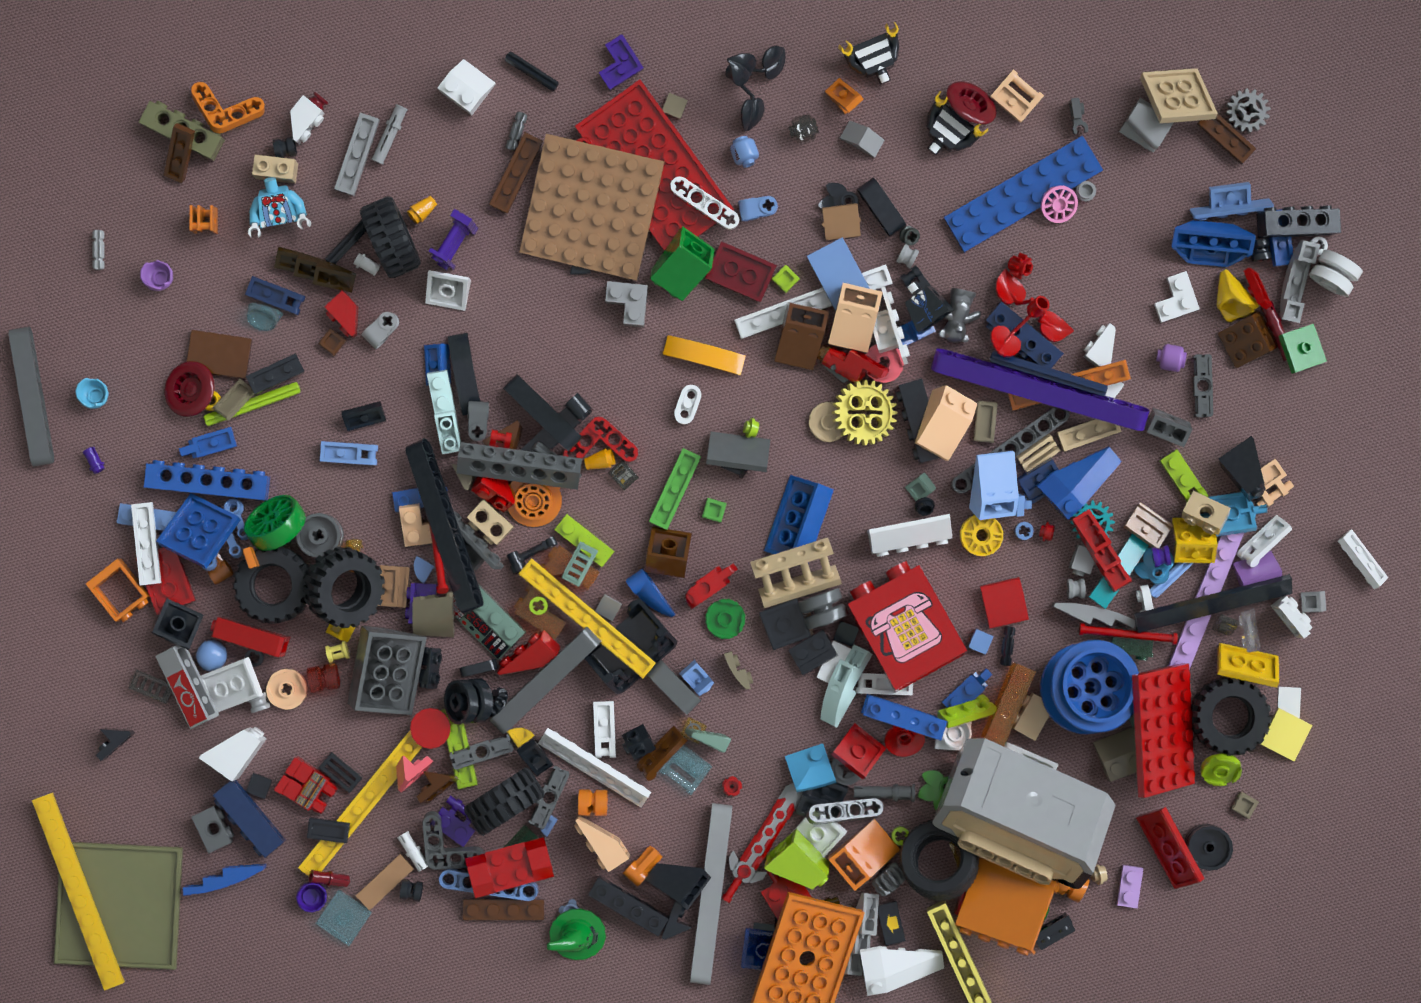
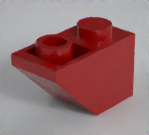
[324,290,358,338]
[471,476,515,512]

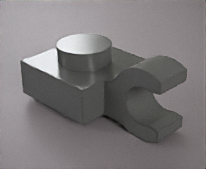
[1069,98,1088,135]

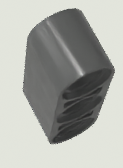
[647,659,701,715]

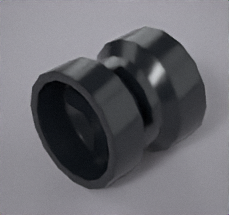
[273,136,297,158]
[1251,238,1272,262]
[400,879,423,902]

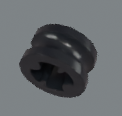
[245,649,264,667]

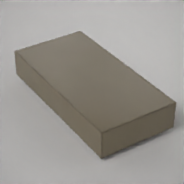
[213,379,254,421]
[973,401,998,443]

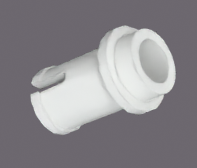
[353,253,381,276]

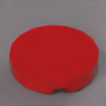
[410,708,451,749]

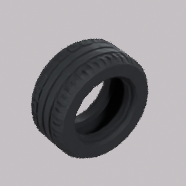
[899,820,979,901]

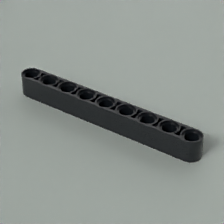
[405,438,484,614]

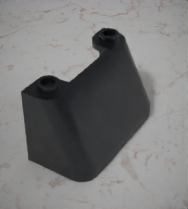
[584,598,677,694]

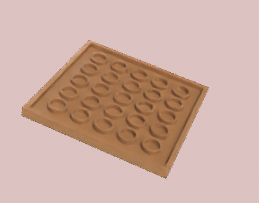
[519,134,665,281]

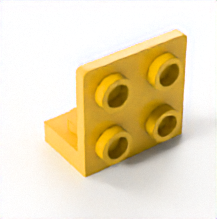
[1172,518,1218,563]

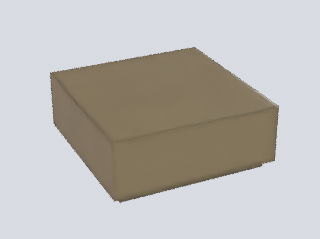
[662,93,688,120]
[1230,791,1259,819]

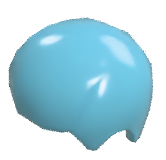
[75,378,109,409]

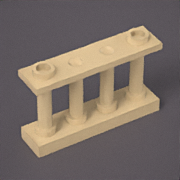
[750,538,842,608]

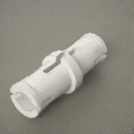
[397,831,428,872]

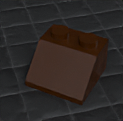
[644,527,692,578]

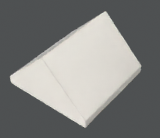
[425,270,471,311]

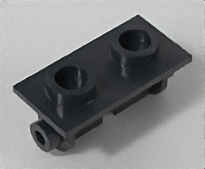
[418,647,442,689]

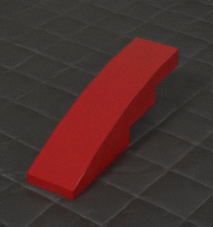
[1072,509,1132,592]

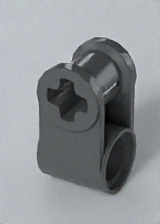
[468,401,489,441]

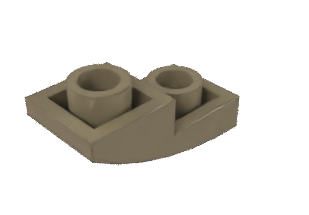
[724,651,753,690]

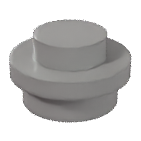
[1076,181,1096,202]

